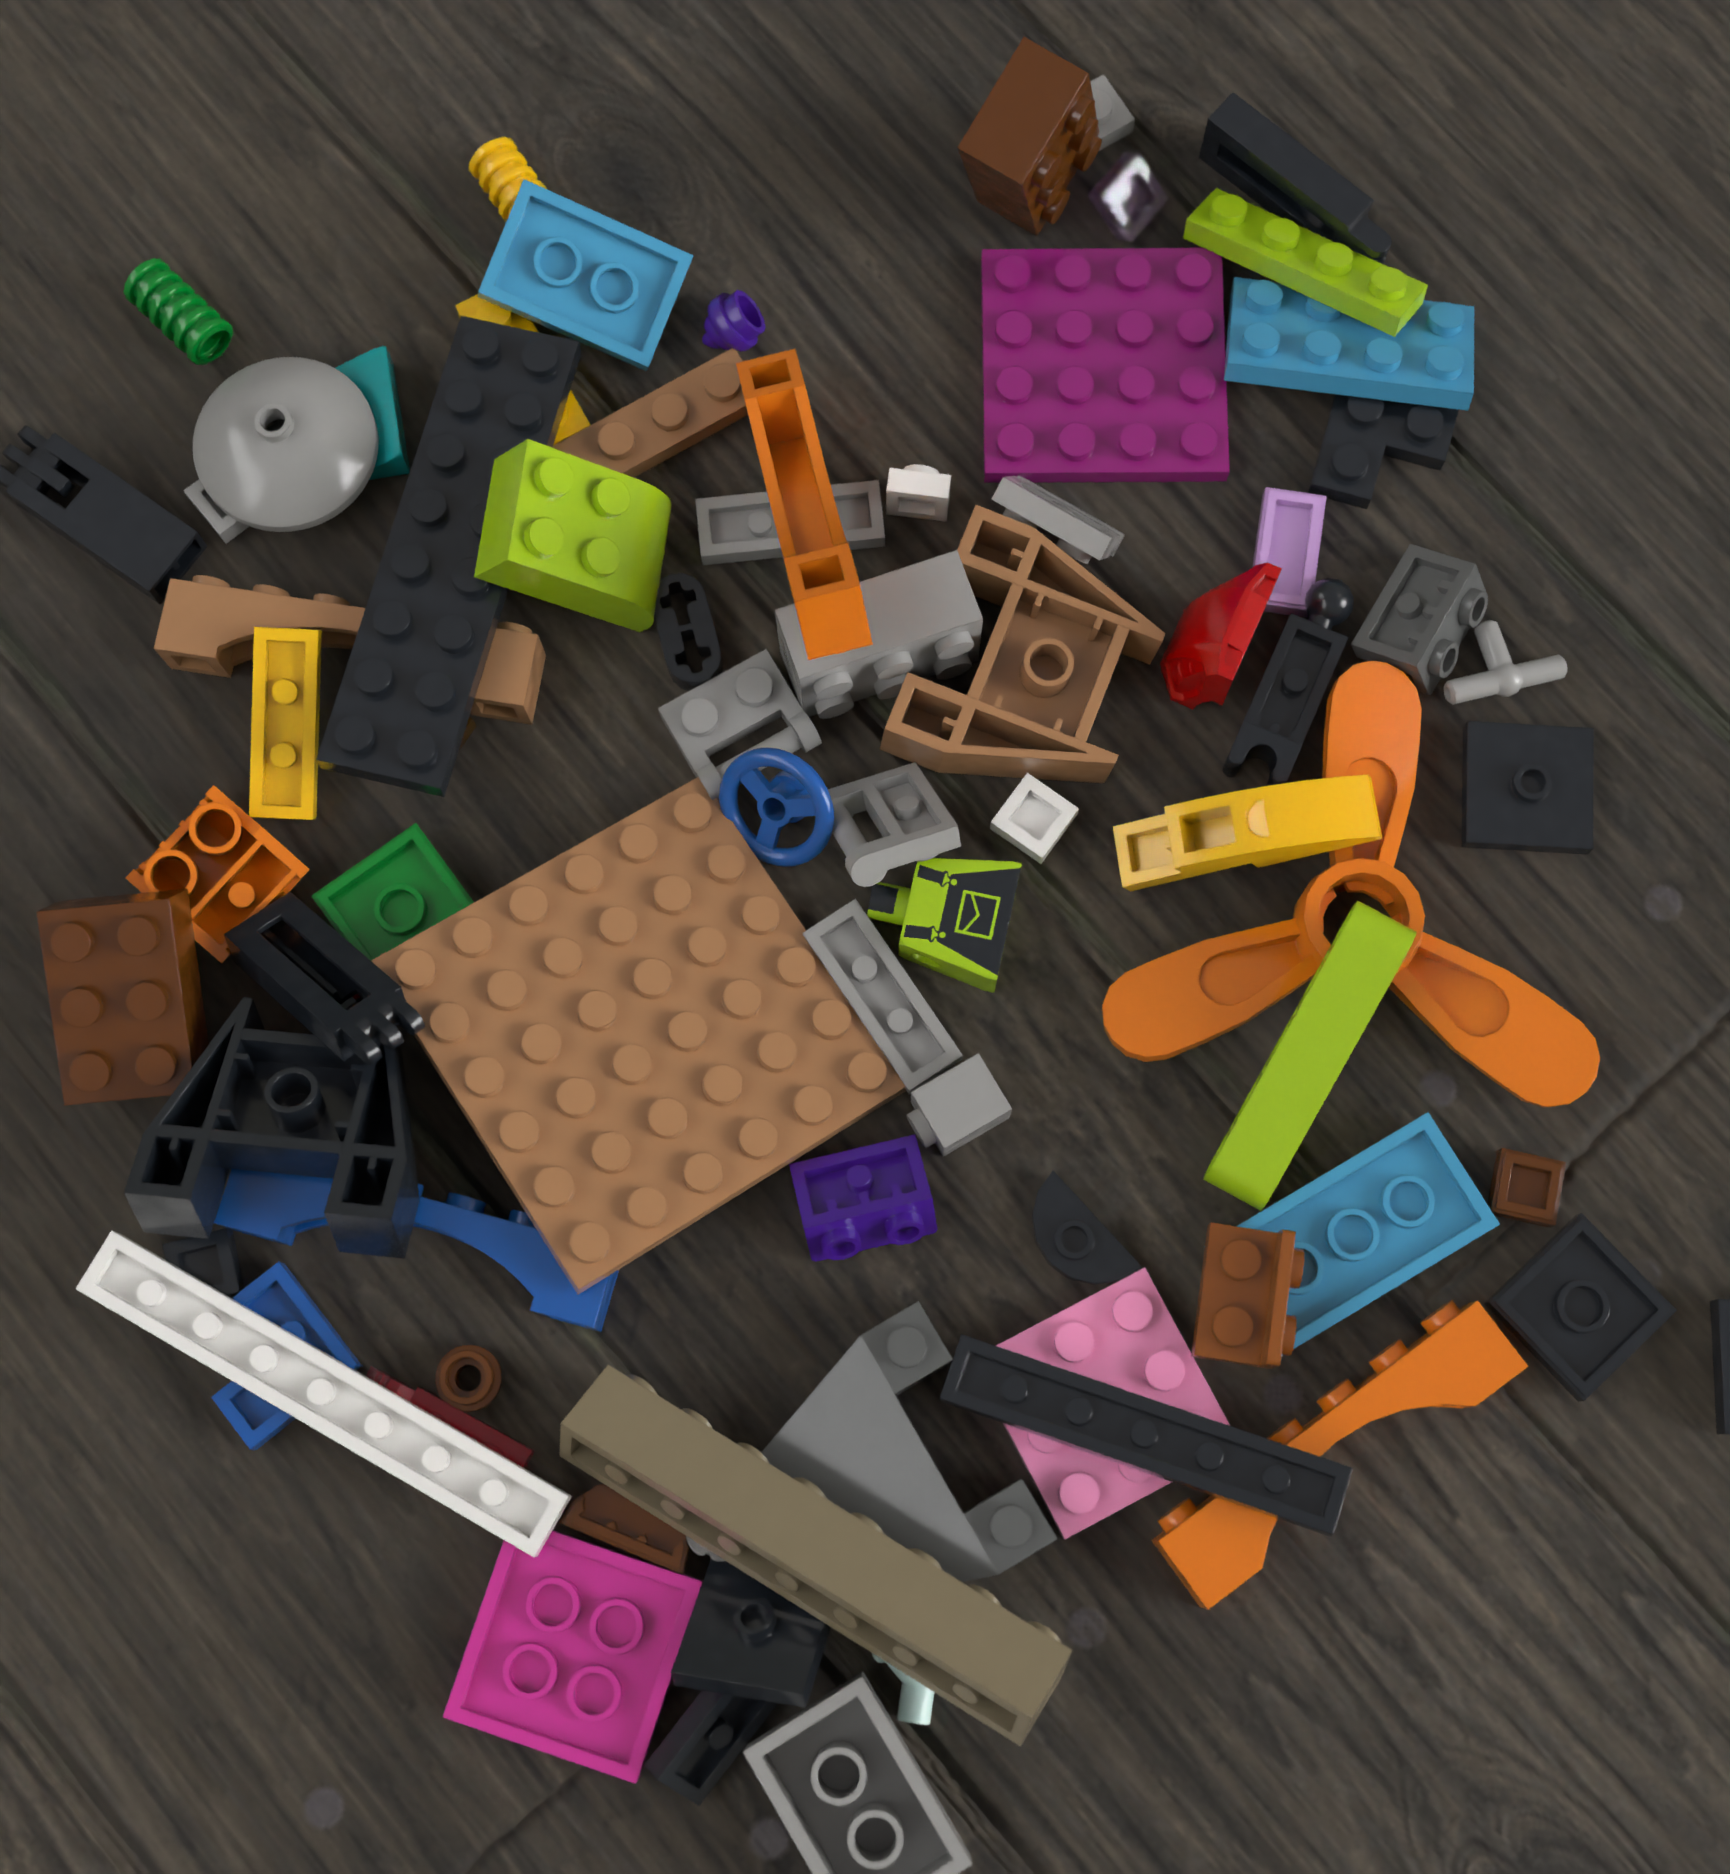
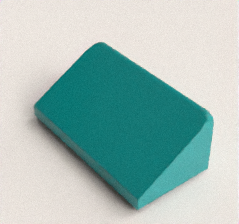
[335,346,410,480]

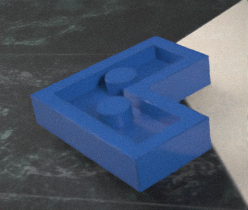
[211,1261,362,1450]

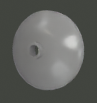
[192,357,379,532]

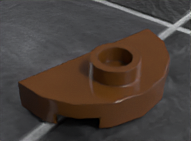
[559,1484,689,1574]

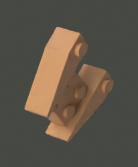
[880,505,1166,783]

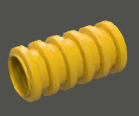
[469,137,546,221]

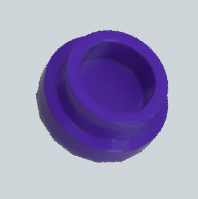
[702,290,765,352]

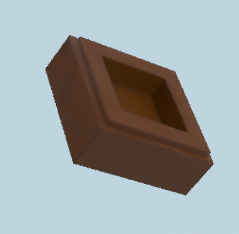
[1487,1148,1566,1228]

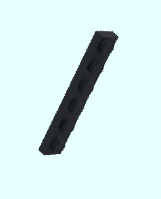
[940,1334,1353,1537]

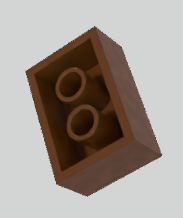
[958,37,1102,236]
[36,889,209,1106]

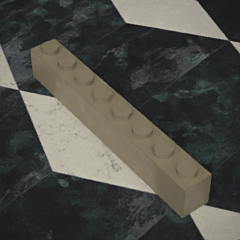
[559,1365,1073,1746]

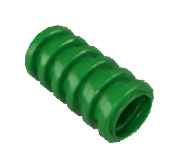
[124,258,233,365]

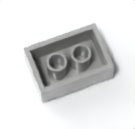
[775,550,983,719]
[743,1671,972,1874]

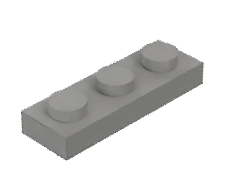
[695,480,885,565]
[802,898,963,1094]

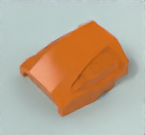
[126,785,310,963]

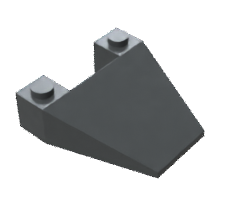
[761,1301,1057,1582]

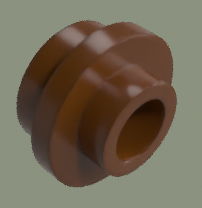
[435,1345,502,1412]

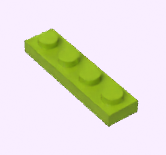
[1183,188,1428,337]

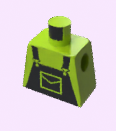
[867,858,1022,993]

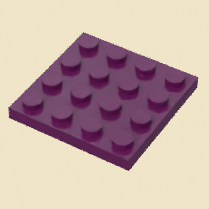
[981,248,1230,483]

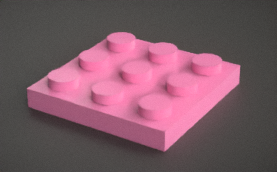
[996,1267,1230,1539]

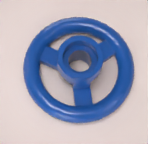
[719,748,834,867]

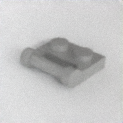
[658,649,822,801]
[828,762,961,887]

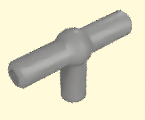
[1444,620,1567,705]

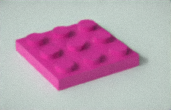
[443,1530,703,1784]

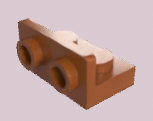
[1191,1223,1304,1369]

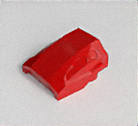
[1160,562,1282,709]

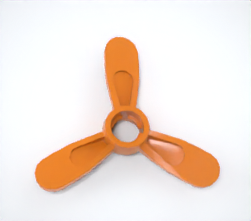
[1102,661,1600,1108]

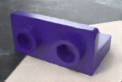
[789,1134,938,1261]

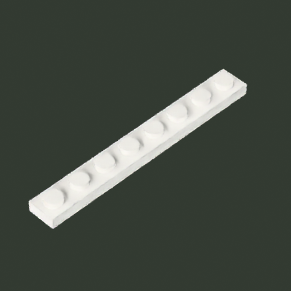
[76,1231,572,1557]

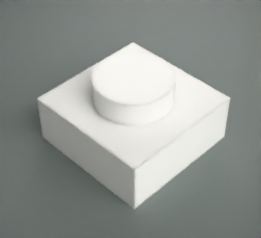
[886,464,951,522]
[990,773,1079,864]

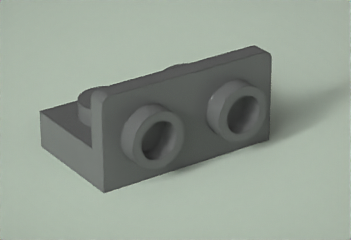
[1351,544,1488,695]

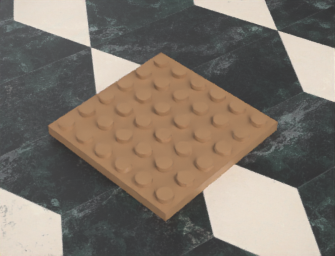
[371,777,906,1295]

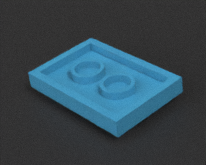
[477,179,694,371]

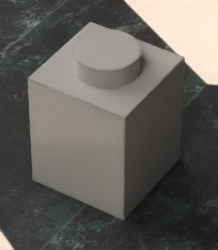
[906,1053,1012,1157]

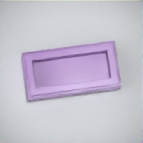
[1253,487,1326,618]

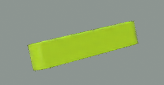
[1203,900,1417,1211]

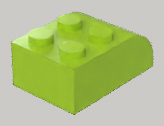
[474,439,672,632]

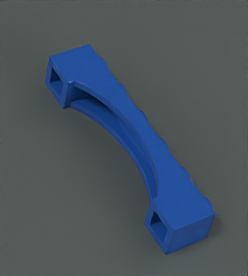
[214,1169,619,1332]

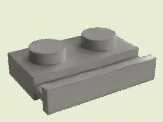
[991,476,1125,564]

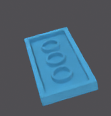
[1224,277,1474,411]
[1204,1112,1500,1356]

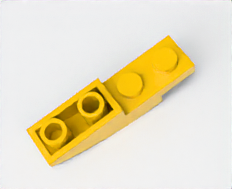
[1113,774,1382,891]

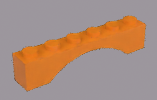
[736,349,873,660]
[1152,1300,1528,1610]

